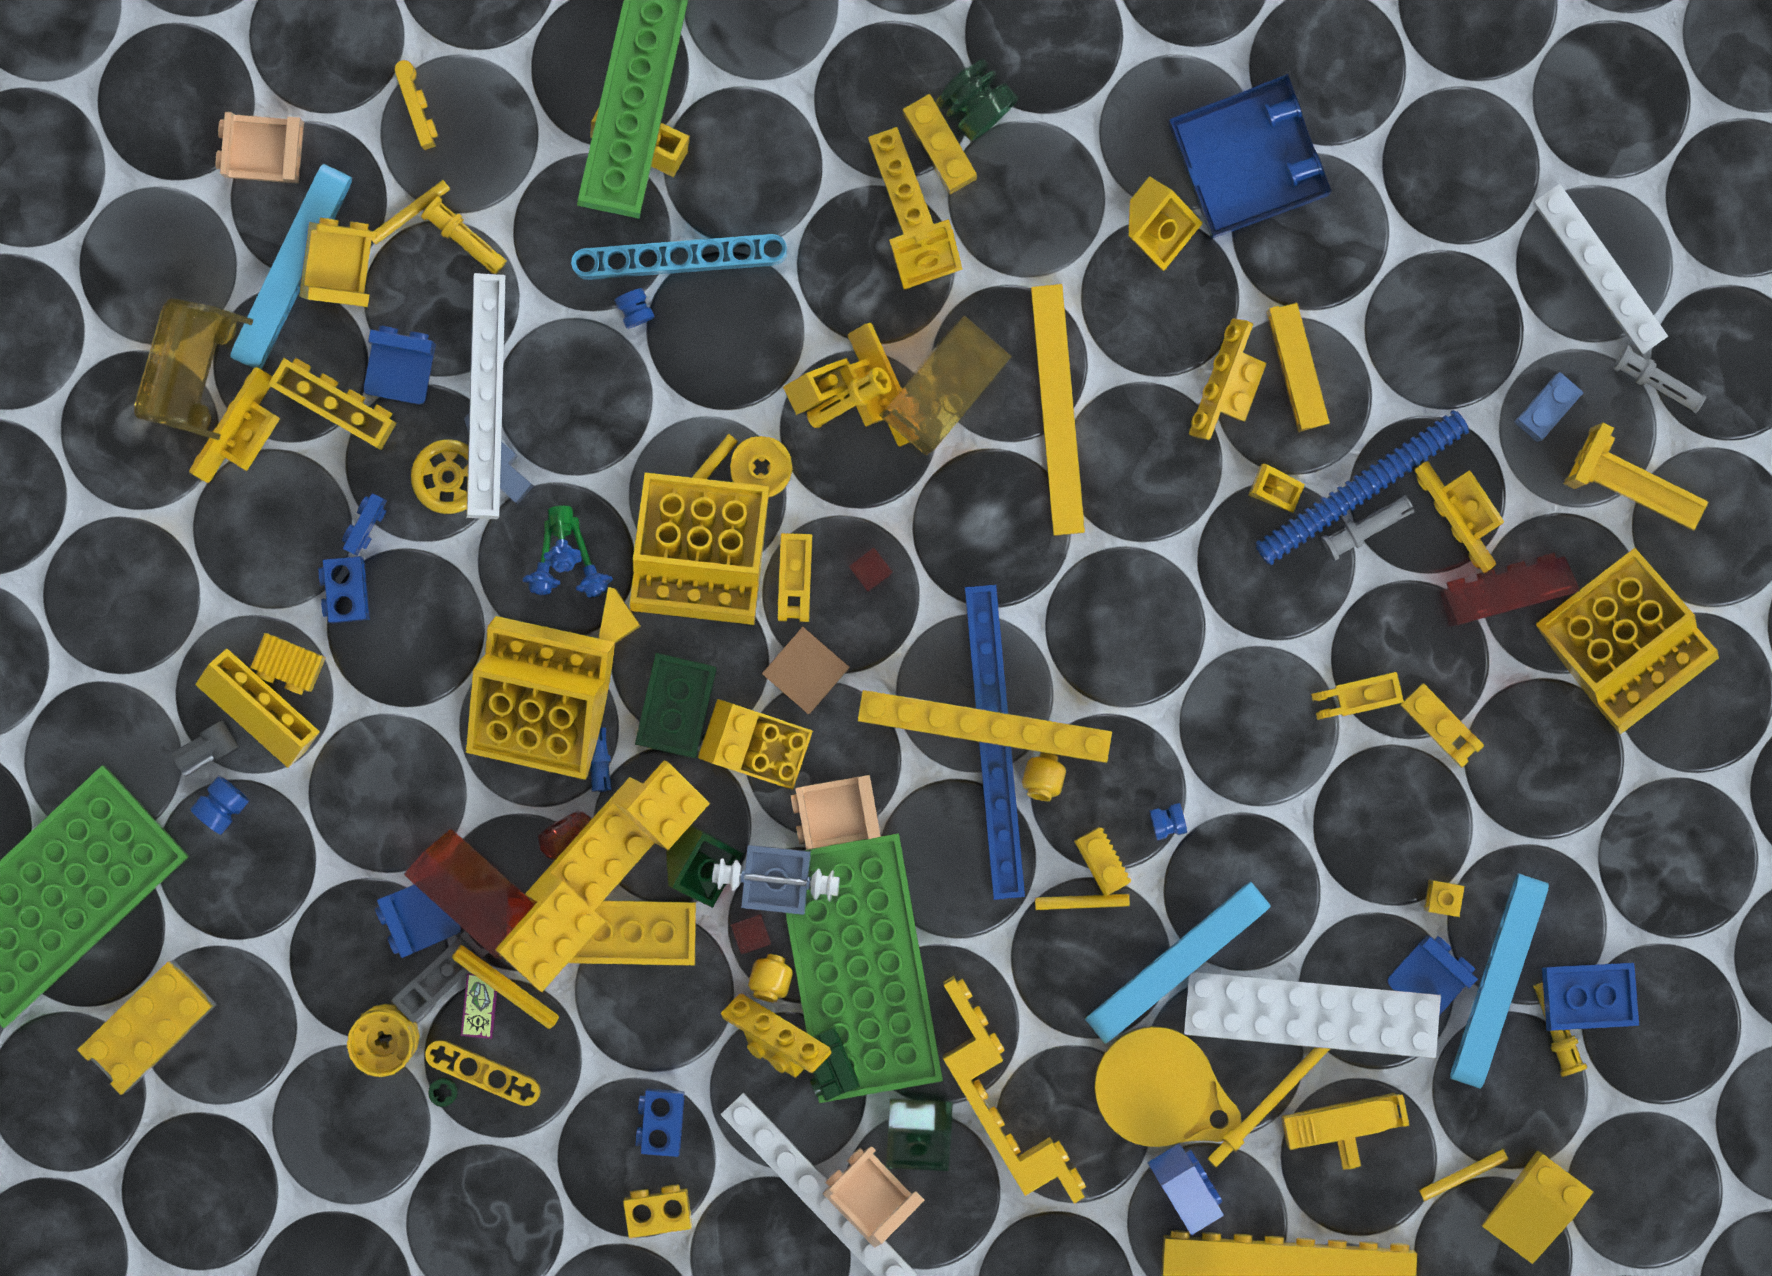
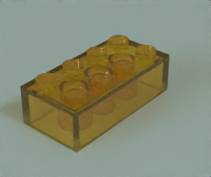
[879,315,1012,455]

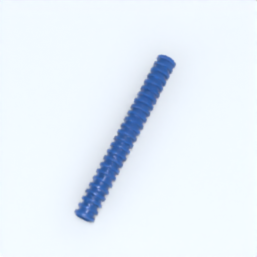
[1256,410,1469,565]

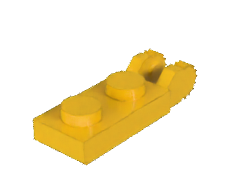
[1311,672,1404,720]

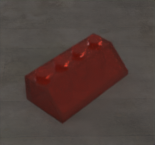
[1440,553,1580,627]
[404,829,535,959]

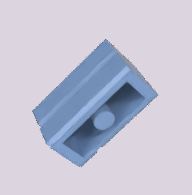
[1514,372,1583,442]

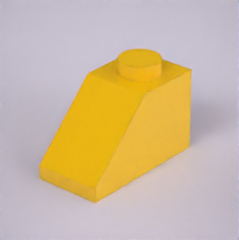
[783,358,850,415]

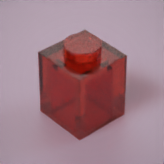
[849,548,893,593]
[731,913,772,955]

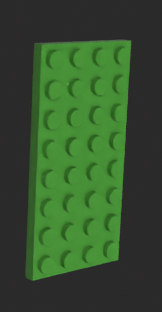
[0,765,189,1028]
[786,833,943,1103]

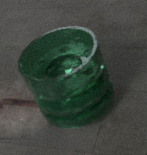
[935,58,1019,143]

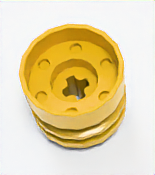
[347,1004,420,1077]

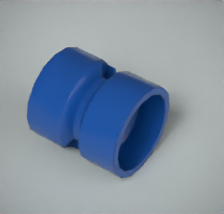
[190,775,250,835]

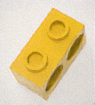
[623,1184,693,1238]

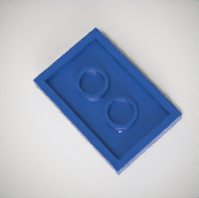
[1542,963,1639,1031]

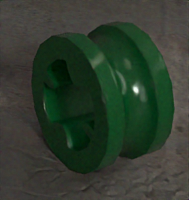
[428,1078,458,1107]

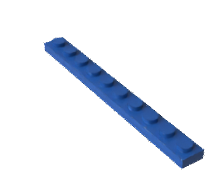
[965,585,1025,900]

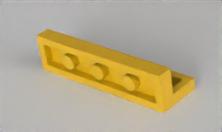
[1266,303,1330,432]

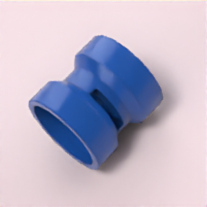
[614,288,655,329]
[1149,803,1187,840]

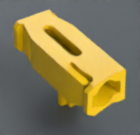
[1281,1093,1409,1170]

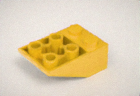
[698,699,813,790]

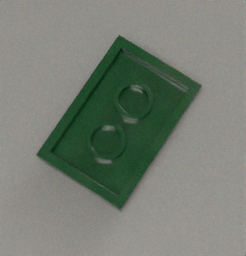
[635,653,717,758]

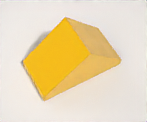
[1248,463,1305,513]
[598,587,641,644]

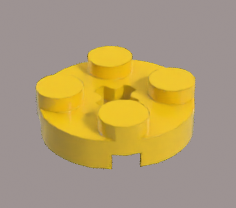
[730,436,793,497]

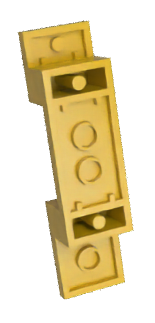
[495,760,710,992]
[943,976,1086,1204]

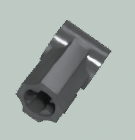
[172,720,239,776]

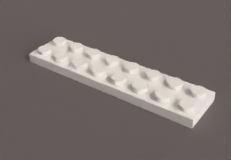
[1184,972,1441,1059]

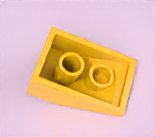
[1481,1151,1593,1264]

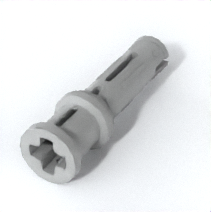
[1613,345,1706,413]
[1321,495,1414,561]

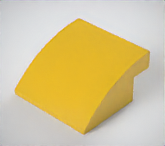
[630,472,769,625]
[1536,548,1719,735]
[466,616,615,780]

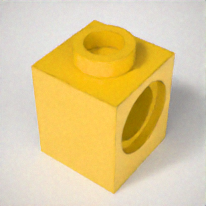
[1424,880,1465,917]

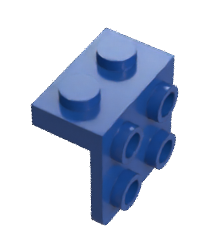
[364,326,436,405]
[375,876,461,958]
[1387,935,1478,1015]

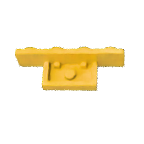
[1189,318,1267,440]
[840,323,922,447]
[189,367,280,483]
[1415,461,1504,573]
[721,993,831,1078]

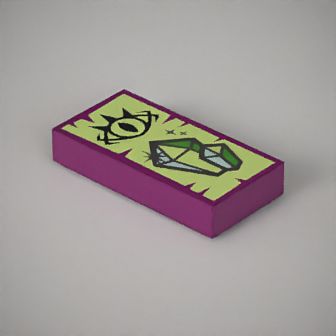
[461,973,498,1039]

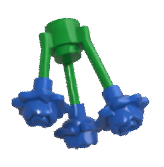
[523,505,613,598]

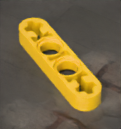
[425,1040,541,1106]

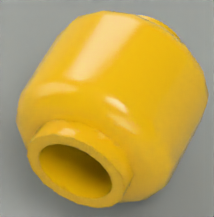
[1022,753,1066,801]
[748,954,793,1003]

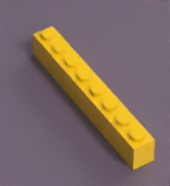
[858,690,1112,763]
[1161,1230,1417,1276]

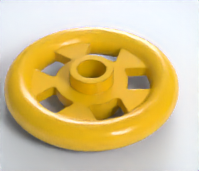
[411,439,468,514]

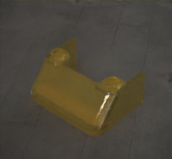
[134,298,254,440]

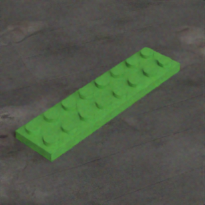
[577,0,688,219]

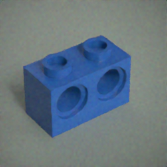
[319,556,370,623]
[636,1088,685,1157]

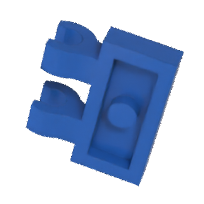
[342,493,387,556]

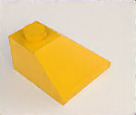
[1128,176,1203,271]

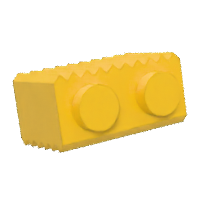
[250,633,326,695]
[1074,827,1131,896]

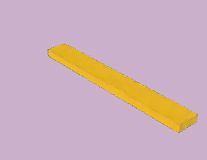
[1031,284,1085,536]

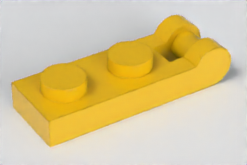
[395,60,438,150]
[778,533,812,622]
[1400,683,1484,768]

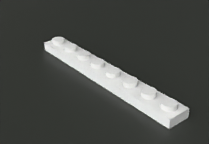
[466,273,505,519]
[721,1092,917,1276]

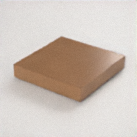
[762,627,850,714]

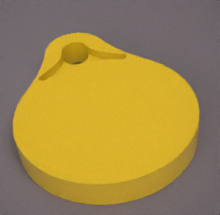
[1094,1026,1241,1147]

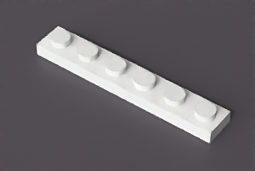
[1533,184,1668,355]

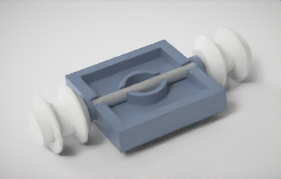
[712,845,840,915]

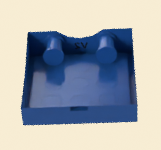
[1168,74,1332,239]

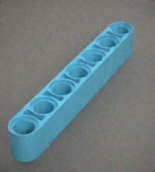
[230,164,352,369]
[571,234,788,280]
[1450,873,1549,1089]
[1085,882,1271,1044]

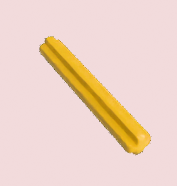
[452,945,559,1029]

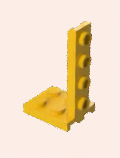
[868,127,963,289]
[1563,422,1708,531]

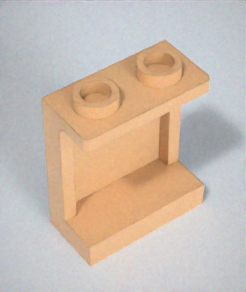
[216,112,304,184]
[791,775,881,850]
[822,1146,924,1248]

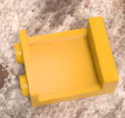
[299,217,377,307]

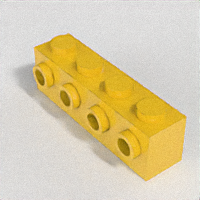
[268,357,397,450]
[195,649,320,768]

